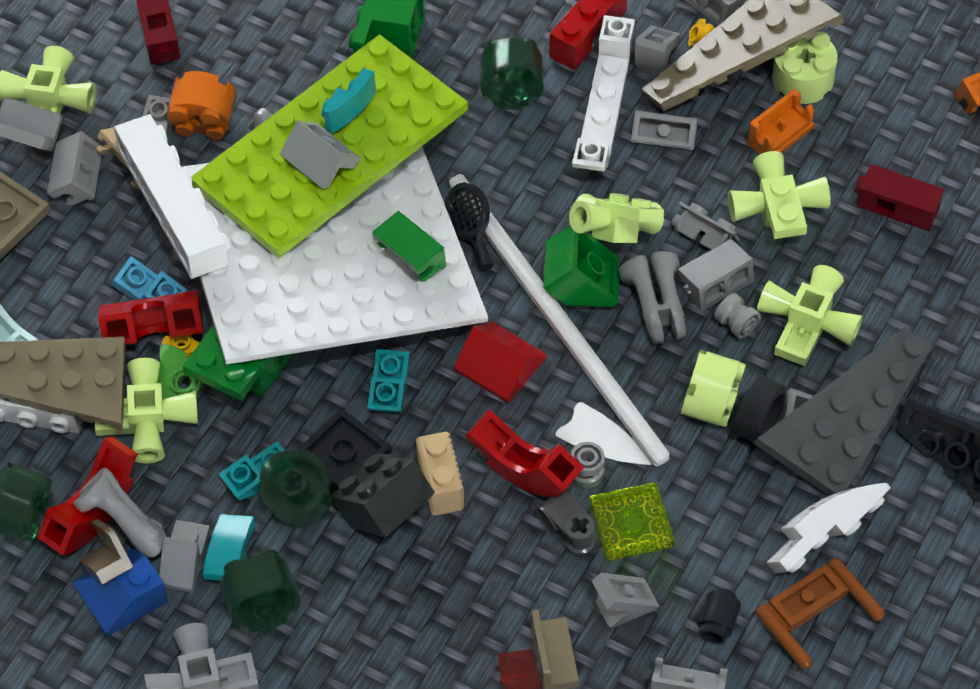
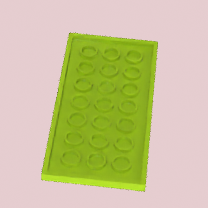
[191,34,468,259]

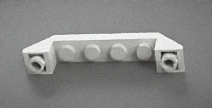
[572,15,635,172]

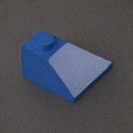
[72,547,168,637]

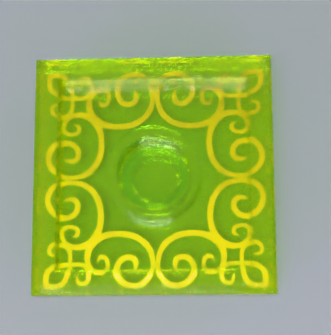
[589,482,675,561]

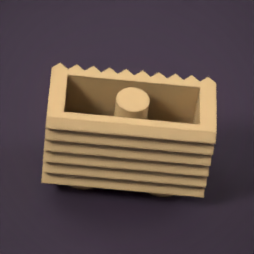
[416,432,464,516]

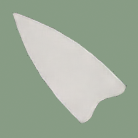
[556,402,652,465]

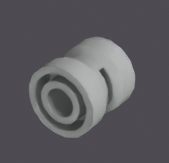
[714,293,761,339]
[571,442,605,488]

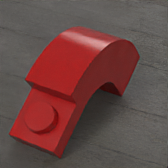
[465,409,584,497]
[37,436,138,555]

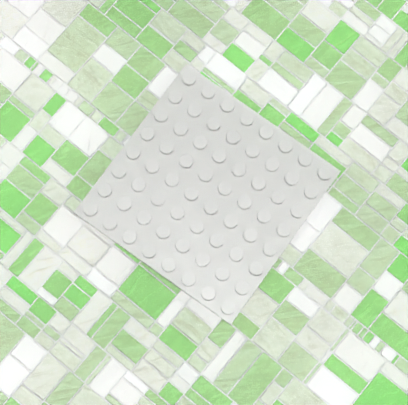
[183,147,488,364]

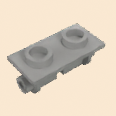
[671,201,740,250]

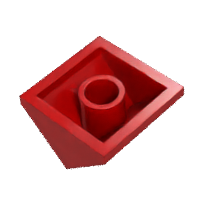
[454,322,547,404]

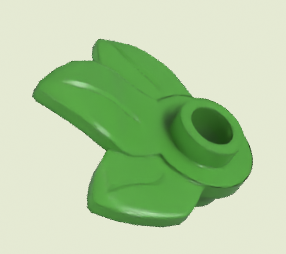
[158,344,202,399]

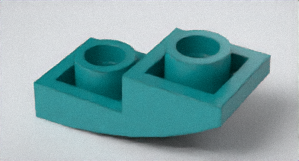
[322,68,376,133]
[367,349,410,413]
[219,440,298,501]
[203,514,255,582]

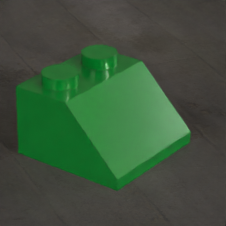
[543,225,619,307]

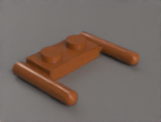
[755,557,885,669]

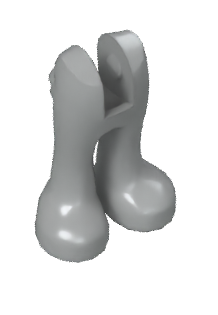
[618,251,687,344]
[73,467,166,557]

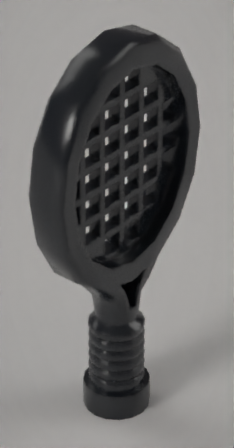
[445,182,494,271]

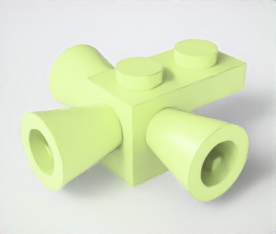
[0,46,96,114]
[728,151,831,239]
[569,193,664,243]
[757,265,863,366]
[95,358,198,464]

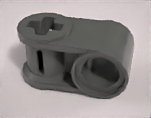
[535,489,596,556]

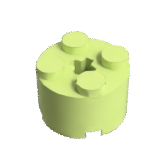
[772,31,838,104]
[680,350,746,427]

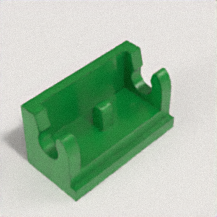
[372,210,447,282]

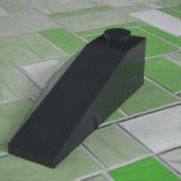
[897,399,980,502]

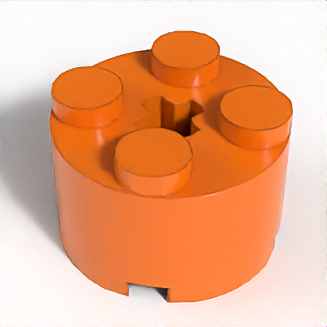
[167,71,237,140]

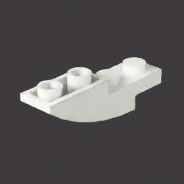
[766,483,891,573]

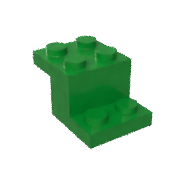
[348,0,425,59]
[183,324,294,401]

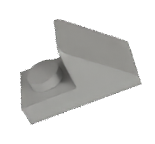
[635,25,680,74]
[159,520,211,593]
[592,573,659,627]

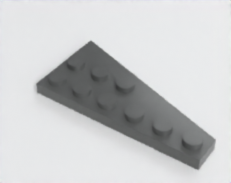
[753,327,933,496]

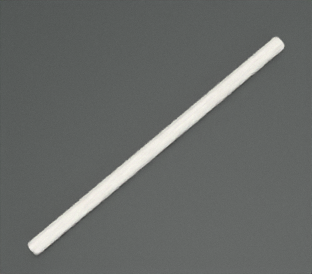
[449,174,669,467]

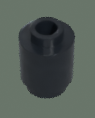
[697,588,741,644]

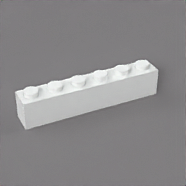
[114,114,231,279]

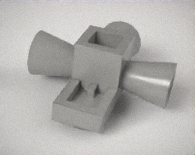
[144,623,259,689]

